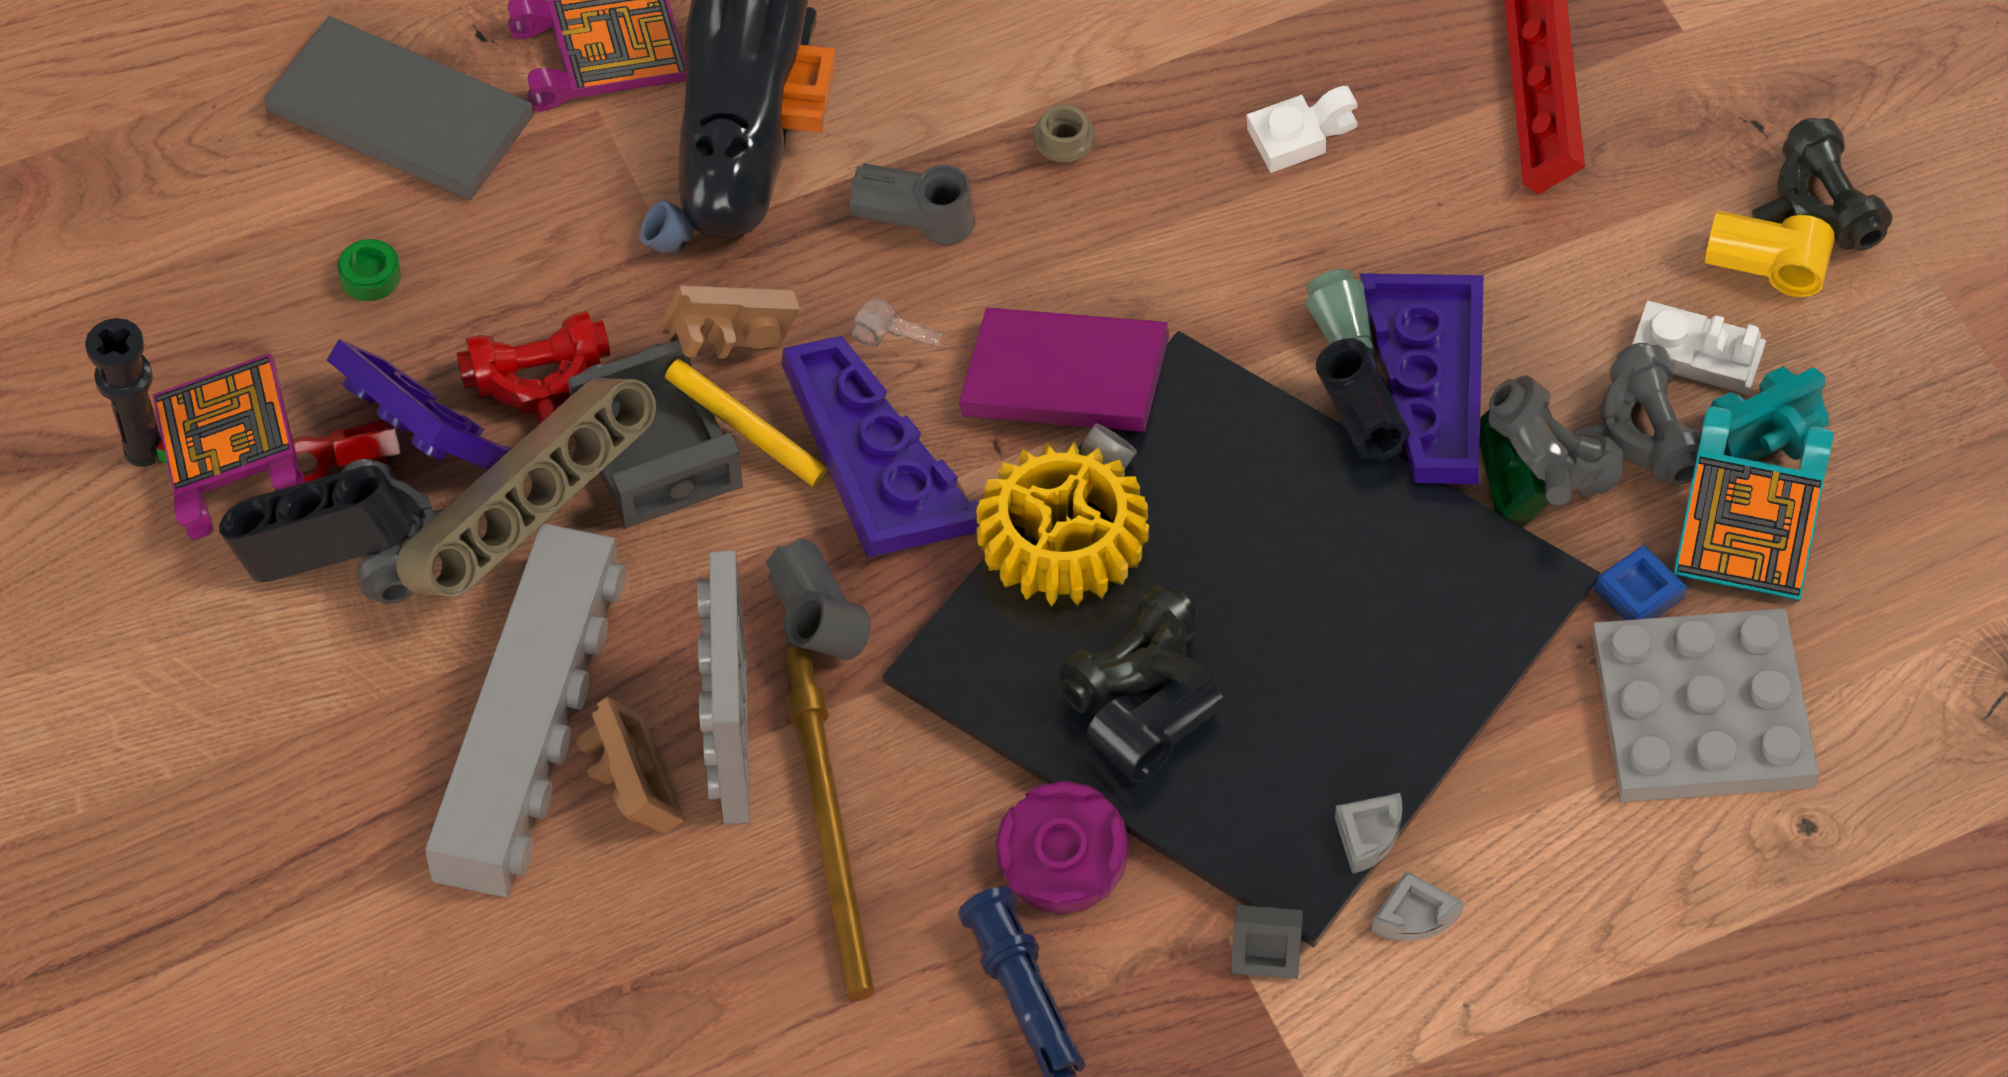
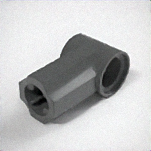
[849,163,975,245]
[766,539,871,661]

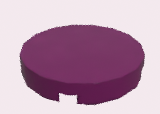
[995,781,1130,914]

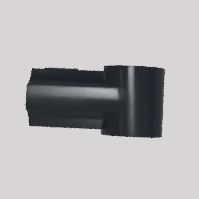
[1315,338,1411,462]
[1086,663,1223,783]

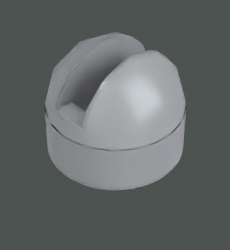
[1081,423,1137,469]

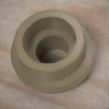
[1034,105,1095,162]

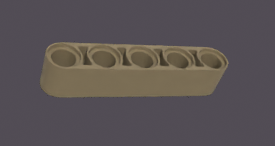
[396,378,656,597]

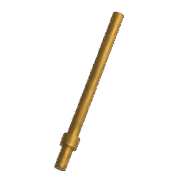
[784,646,874,1000]

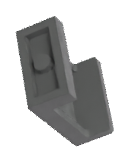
[568,340,743,529]

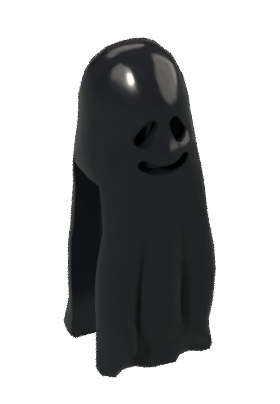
[679,0,817,238]

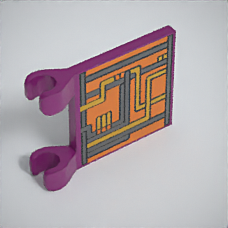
[508,0,686,112]
[153,353,305,540]

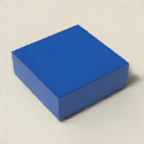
[1594,544,1687,620]

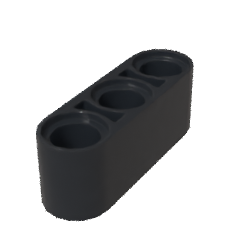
[219,465,413,582]

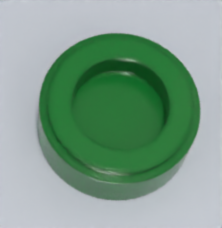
[337,239,401,301]

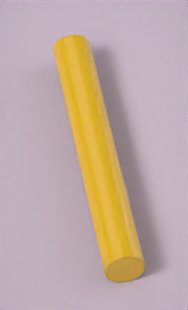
[664,358,828,488]

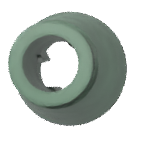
[1305,269,1375,355]

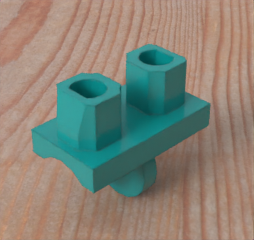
[1711,366,1830,461]

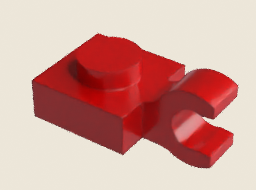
[293,419,400,482]

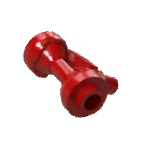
[456,311,611,425]

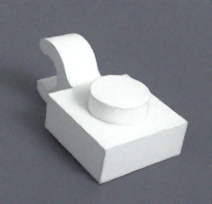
[1247,86,1358,173]

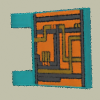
[1673,406,1834,601]

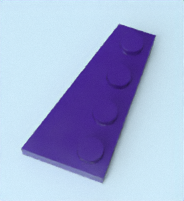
[1360,273,1484,484]
[781,336,979,558]

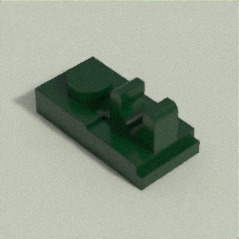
[1480,409,1549,528]

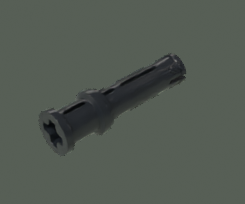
[85,318,161,467]

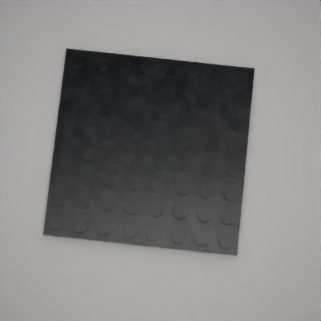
[883,331,1600,947]

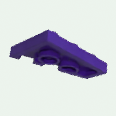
[327,339,512,469]

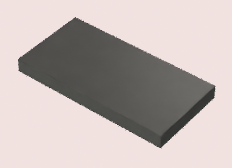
[264,16,533,201]

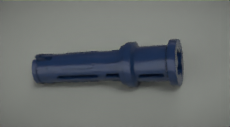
[958,886,1086,1077]

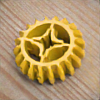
[976,441,1149,607]

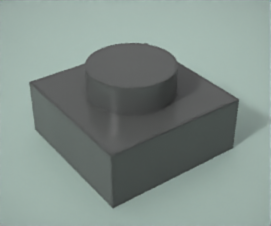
[1231,905,1303,979]

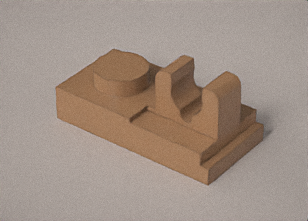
[659,285,800,358]
[576,697,684,834]

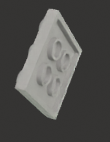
[697,551,750,824]
[1592,608,1819,803]

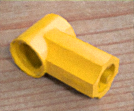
[1705,210,1835,298]

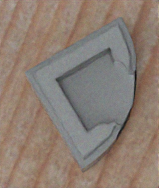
[1335,793,1402,874]
[1371,871,1464,941]

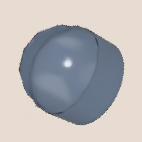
[640,201,693,255]

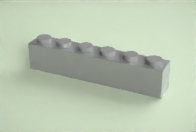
[425,523,626,898]

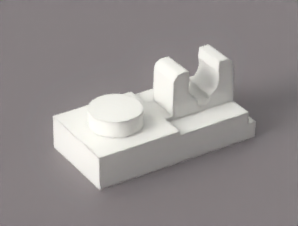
[1632,300,1766,395]

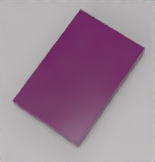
[959,307,1169,432]

